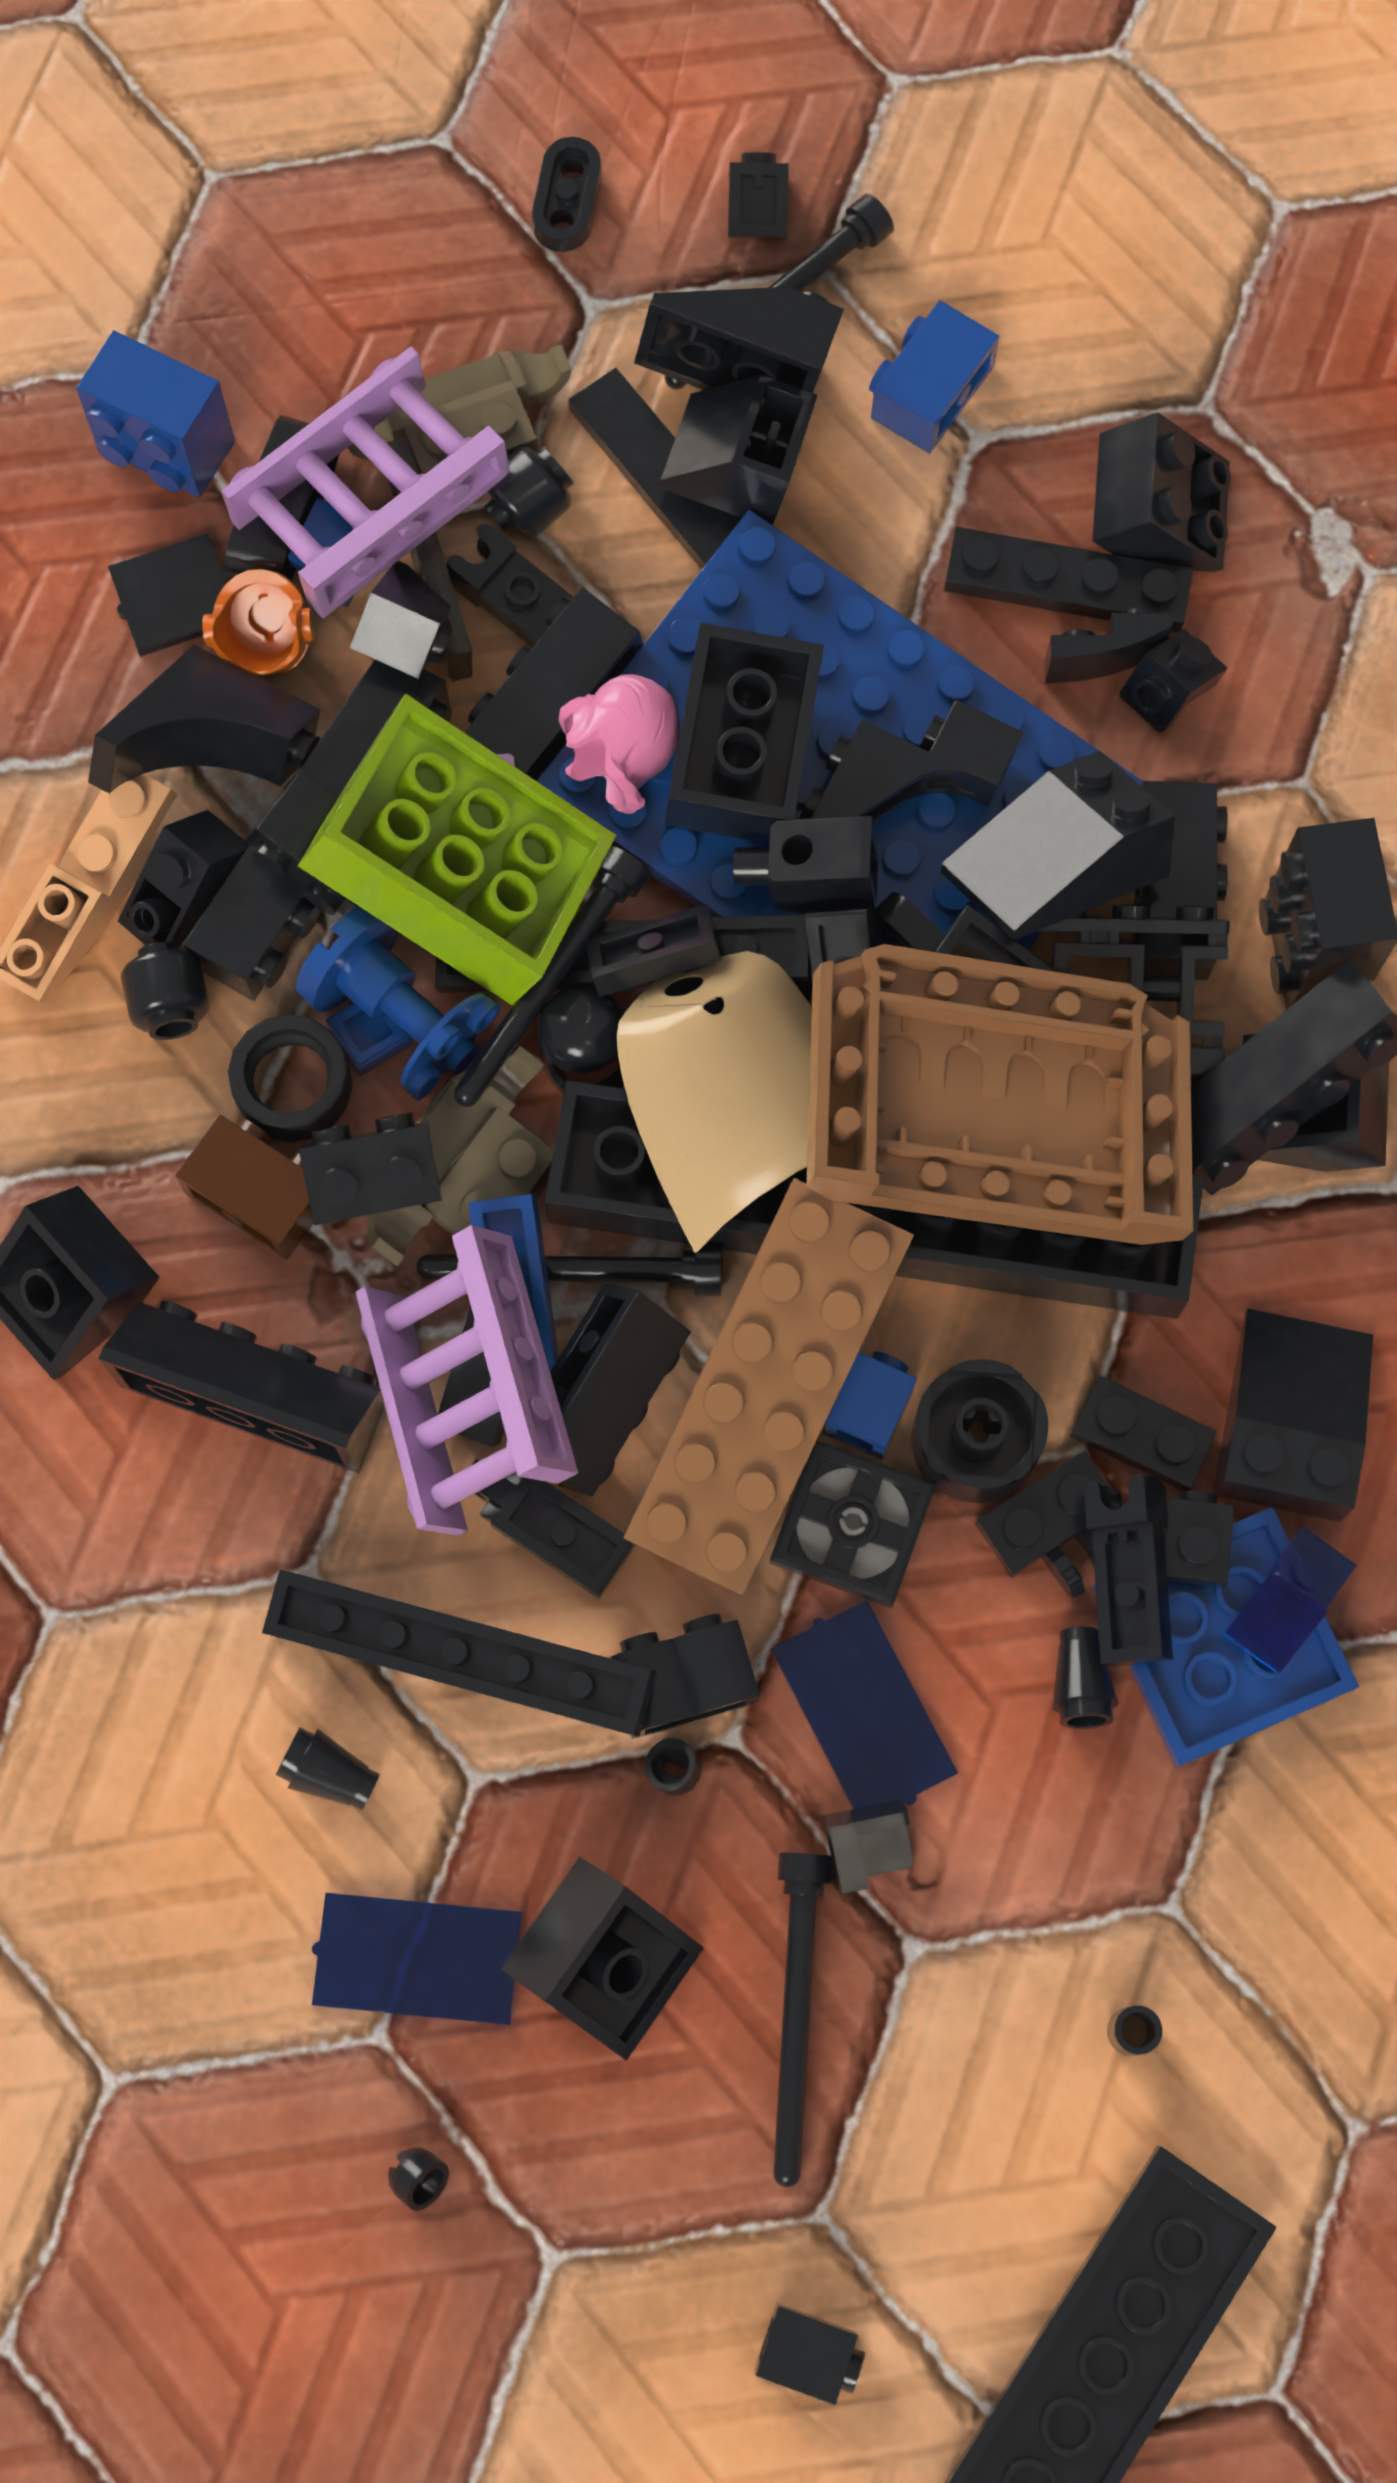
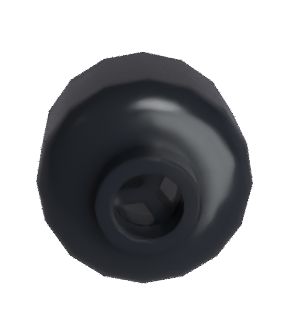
[484,446,574,537]
[121,942,210,1040]

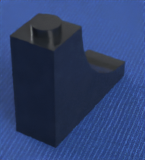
[88,645,321,794]

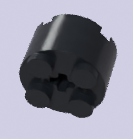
[911,1359,1048,1503]

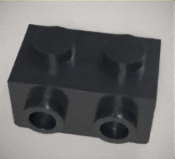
[299,1112,443,1225]

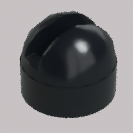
[645,1738,702,1795]
[388,2148,449,2211]

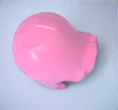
[558,674,680,814]

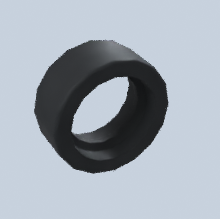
[228,1014,353,1142]

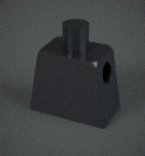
[733,816,879,913]

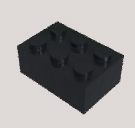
[665,622,824,844]
[1259,818,1397,1009]

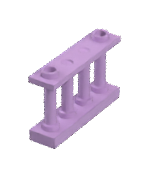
[221,347,510,619]
[356,1225,578,1536]

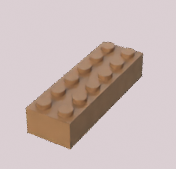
[623,1178,914,1596]

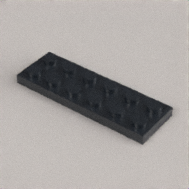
[945,2146,1277,2483]

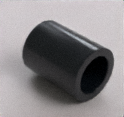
[1107,2005,1162,2056]

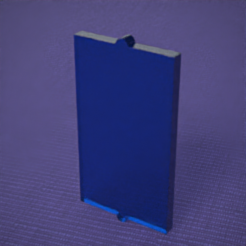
[771,1600,958,1809]
[312,1893,522,2025]

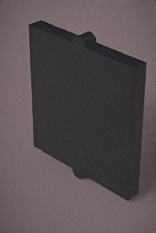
[108,533,230,657]

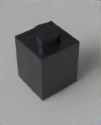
[754,2303,865,2406]

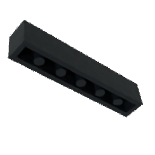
[182,659,452,1001]

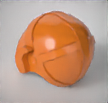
[203,569,317,677]

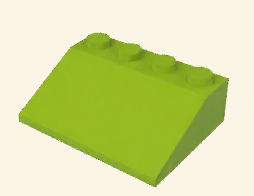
[298,694,616,1005]

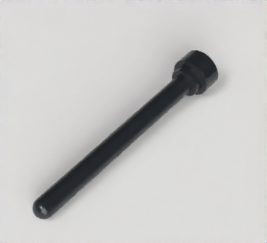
[665,193,894,389]
[454,846,650,1107]
[416,1245,722,1296]
[773,1852,832,2187]

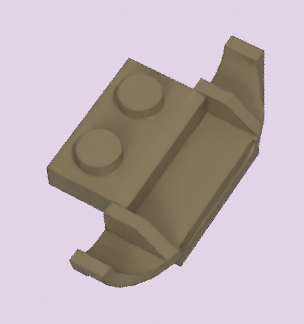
[348,344,572,474]
[367,1045,554,1266]

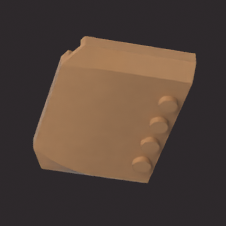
[807,944,1193,1245]

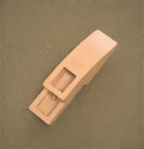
[0,774,177,1003]

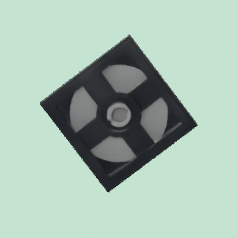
[769,1440,937,1608]

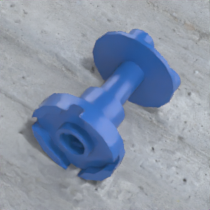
[295,906,501,1101]

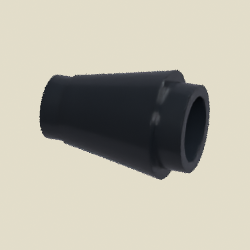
[1052,1626,1119,1729]
[276,1727,380,1810]

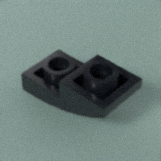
[1044,607,1173,683]

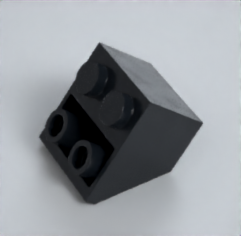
[658,374,818,526]
[1092,412,1231,572]

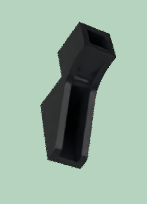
[799,700,1024,823]

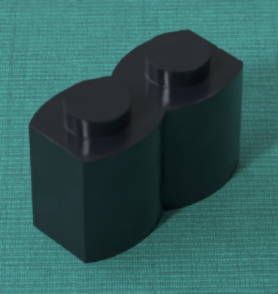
[610,1614,760,1739]

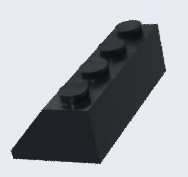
[98,1301,385,1474]

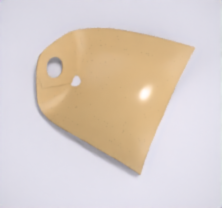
[617,951,812,1253]

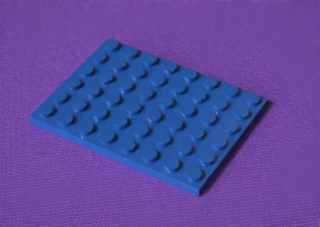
[537,510,1142,988]

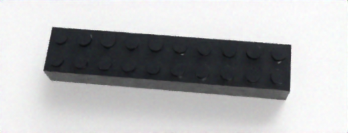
[545,1080,1204,1319]

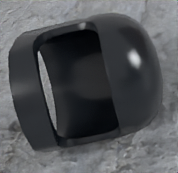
[536,985,624,1095]

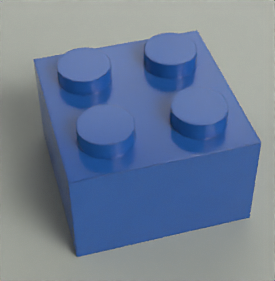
[76,330,235,498]

